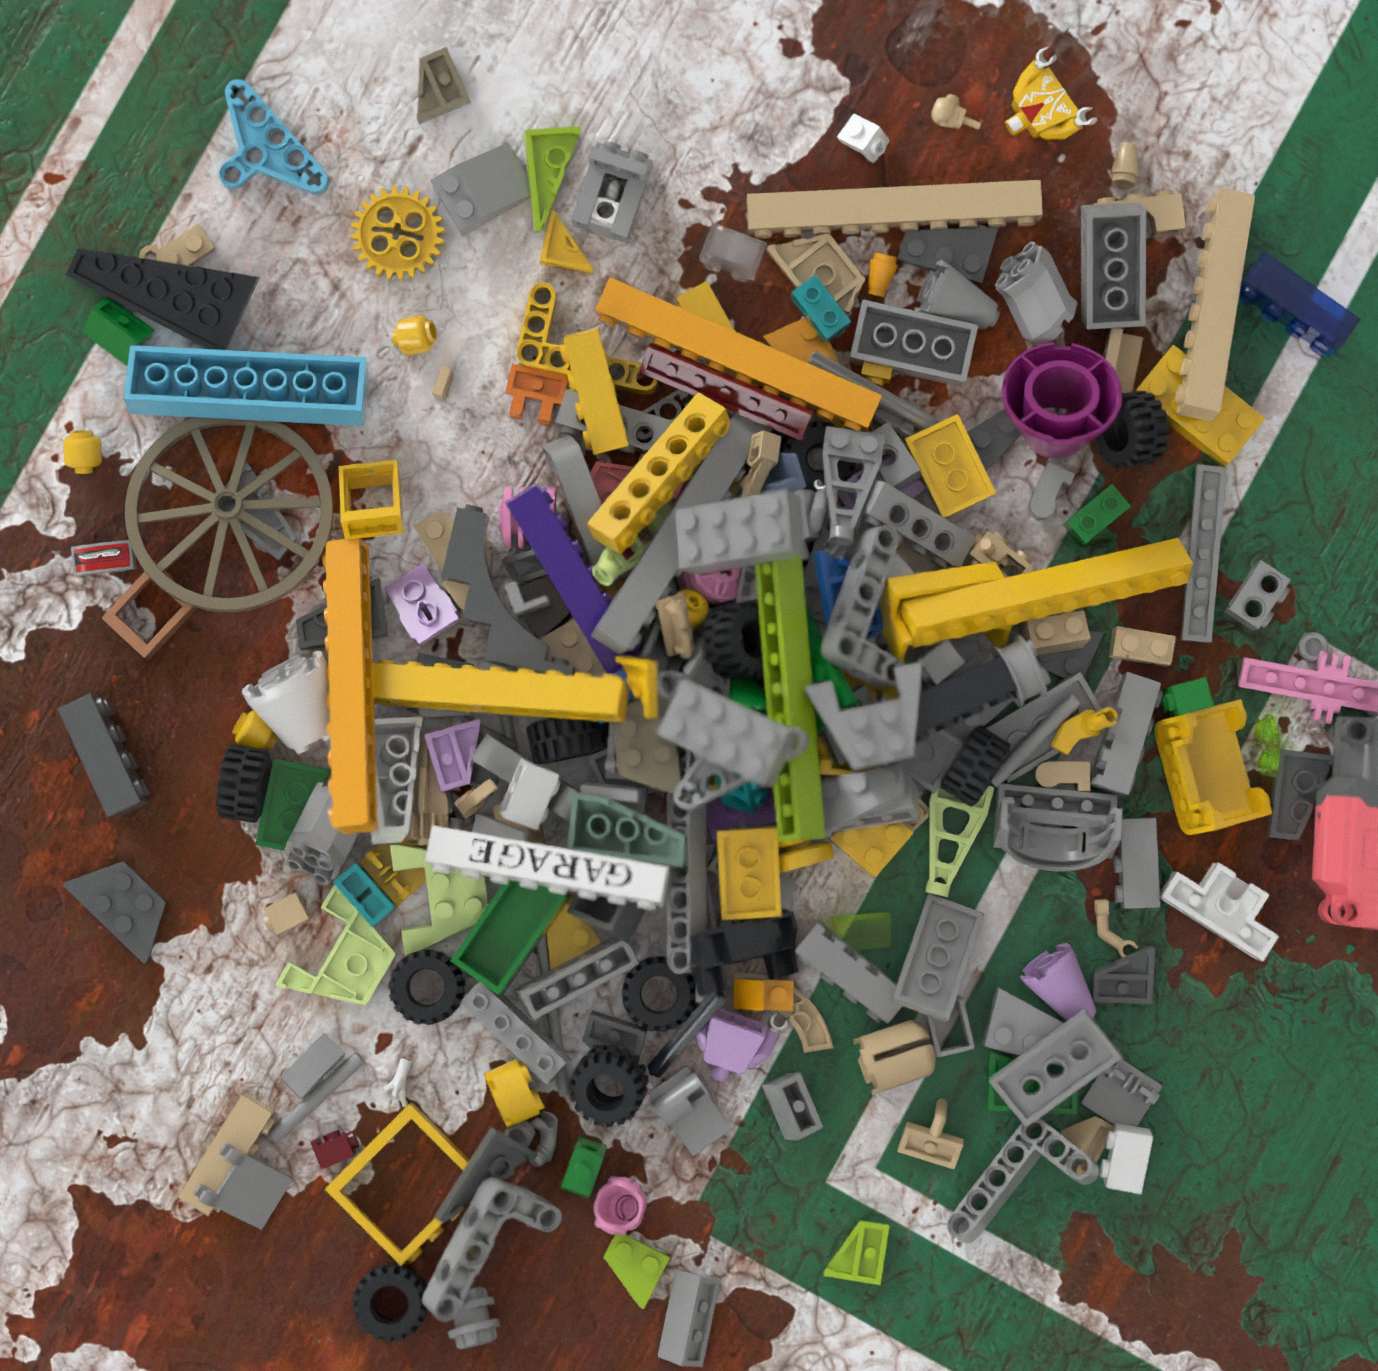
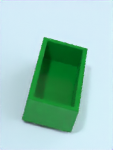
[450,880,572,995]

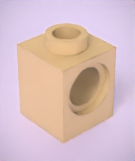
[263,892,312,935]

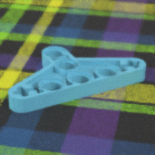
[219,79,329,195]

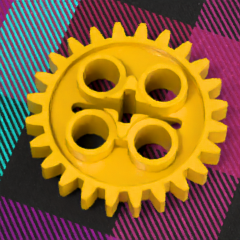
[350,186,446,282]

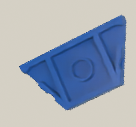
[813,551,884,650]

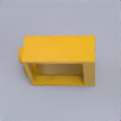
[339,460,404,540]

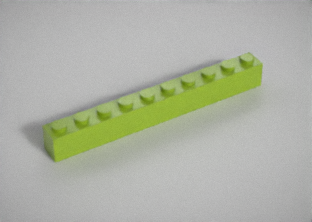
[755,557,825,842]

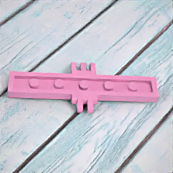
[1238,651,1378,724]

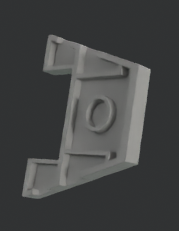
[805,662,922,771]

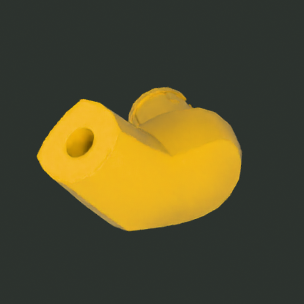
[1050,707,1118,755]

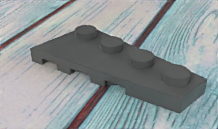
[919,409,1021,509]

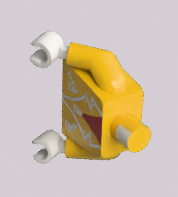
[1005,47,1097,140]

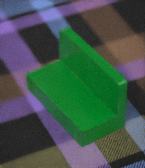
[82,297,155,366]

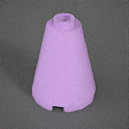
[1020,943,1097,1022]

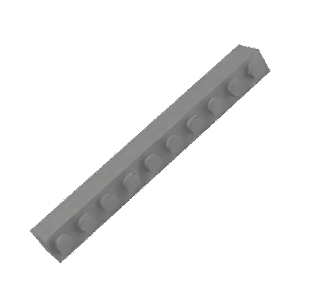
[590,412,772,655]

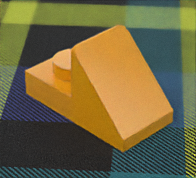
[733,979,794,1011]

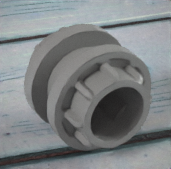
[448,1287,500,1349]

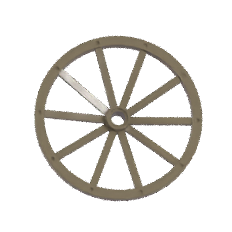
[125,417,333,612]

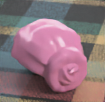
[594,1175,647,1236]

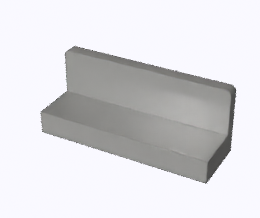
[658,1269,721,1367]

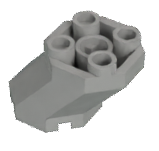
[995,242,1077,346]
[284,782,361,884]

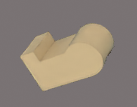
[1033,761,1090,792]

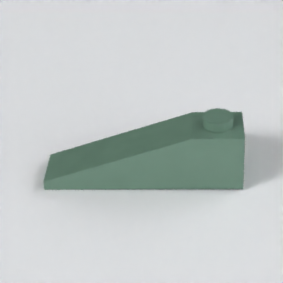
[568,792,687,866]

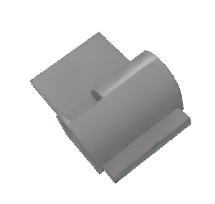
[648,1066,732,1157]

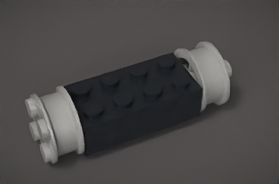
[879,635,1051,768]

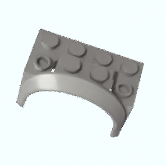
[993,784,1122,871]

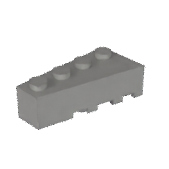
[1090,672,1163,796]
[795,919,902,1024]
[981,987,1101,1076]

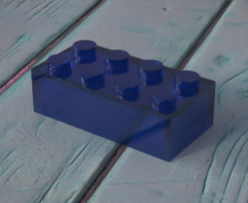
[1239,251,1361,357]

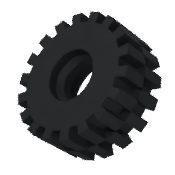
[781,421,856,493]

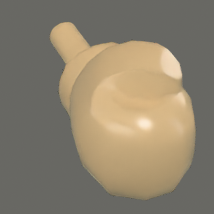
[931,94,981,129]

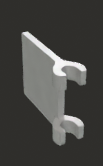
[193,1142,293,1230]

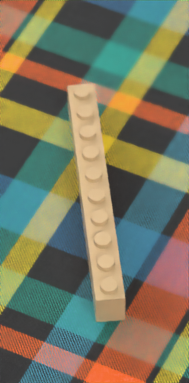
[747,180,1043,239]

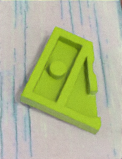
[604,1234,670,1309]

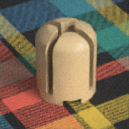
[853,1020,936,1095]

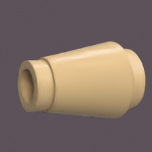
[1110,142,1139,189]

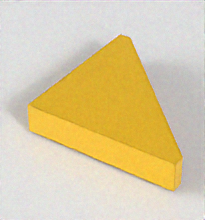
[539,210,594,275]
[615,655,658,719]

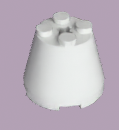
[242,651,330,754]

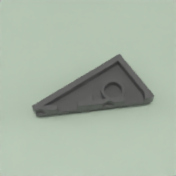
[434,1127,538,1223]

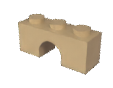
[1093,190,1186,237]

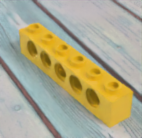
[587,392,731,555]

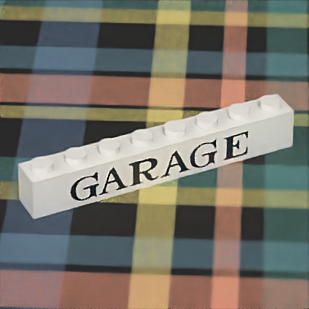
[425,826,671,910]

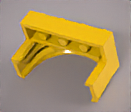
[880,562,1012,665]

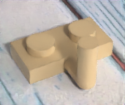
[897,1098,964,1169]

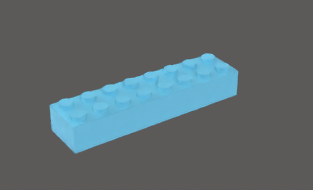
[124,345,369,426]

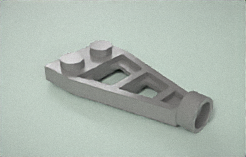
[821,426,885,546]

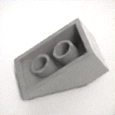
[431,143,530,237]

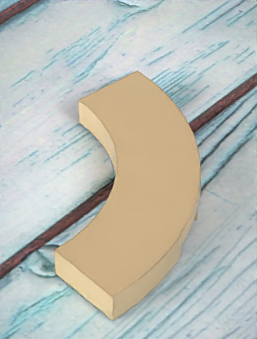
[732,972,833,1053]

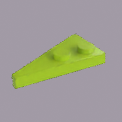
[524,126,581,233]

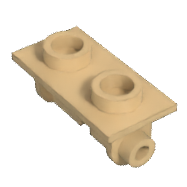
[656,593,695,658]

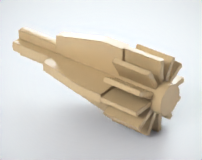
[404,740,449,848]

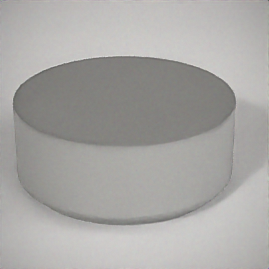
[1297,632,1328,662]

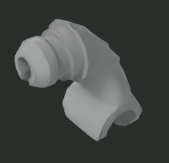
[530,1111,558,1167]

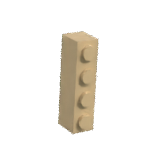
[178,1093,276,1216]

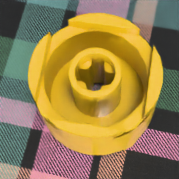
[483,1059,544,1128]

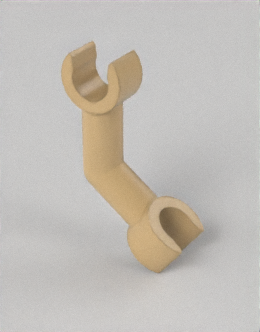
[1094,899,1138,957]

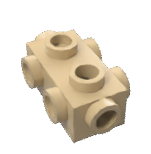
[968,531,1034,578]

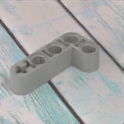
[471,733,580,822]

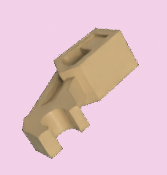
[736,430,781,499]
[454,778,498,819]

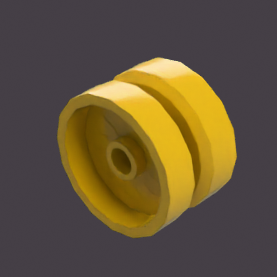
[777,832,835,873]

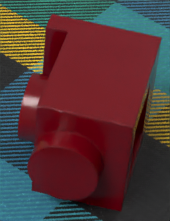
[310,1130,359,1170]

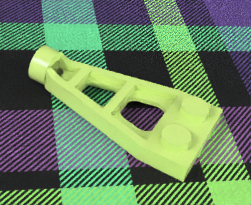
[592,495,671,586]
[925,785,994,898]

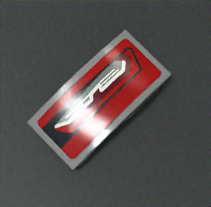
[71,540,137,577]

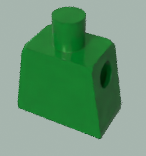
[561,1135,607,1199]

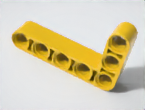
[517,282,658,395]

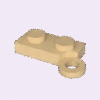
[139,224,216,266]

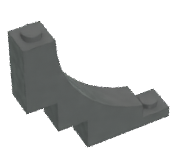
[441,504,575,676]

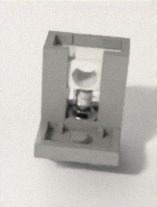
[571,141,653,243]

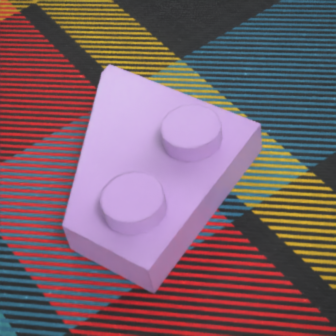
[424,719,481,792]

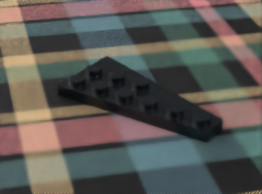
[66,248,260,350]

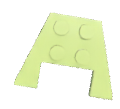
[390,842,488,956]
[275,885,397,1005]

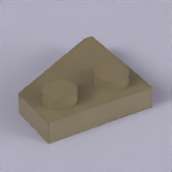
[417,47,470,125]

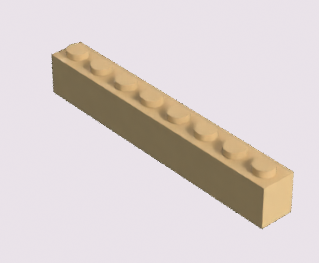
[1175,187,1255,422]

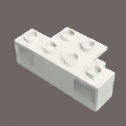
[1160,863,1279,961]

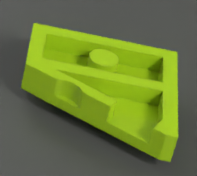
[824,1220,889,1285]

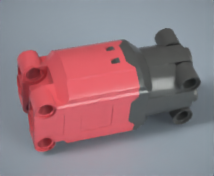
[1312,717,1378,929]

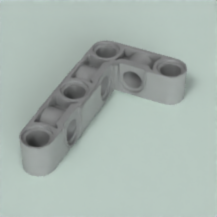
[821,525,904,688]
[423,1177,562,1321]

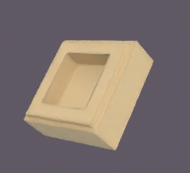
[432,366,454,401]

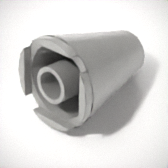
[914,260,1000,330]

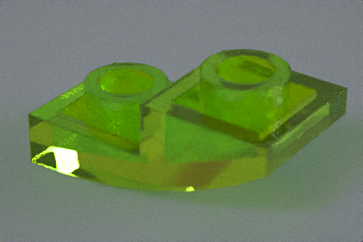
[1253,714,1280,778]

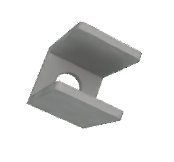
[925,996,975,1058]

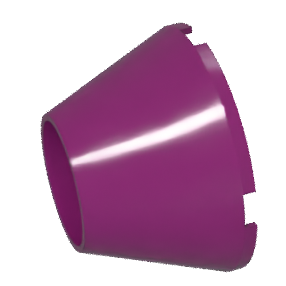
[1002,342,1122,459]

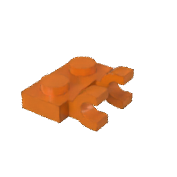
[505,364,569,426]

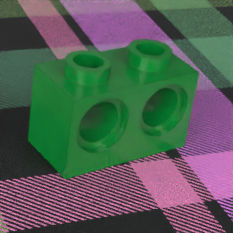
[1063,484,1131,547]
[1161,677,1214,718]

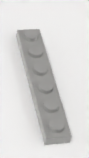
[1180,465,1227,643]

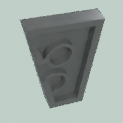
[296,578,389,651]

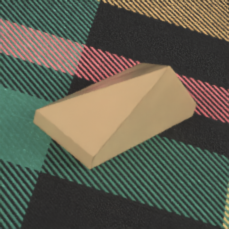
[1061,1116,1114,1175]

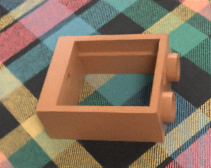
[102,571,197,660]

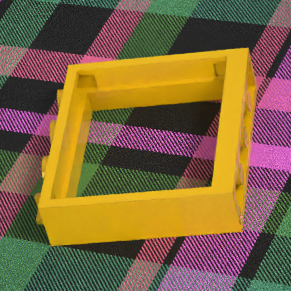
[325,1102,470,1266]

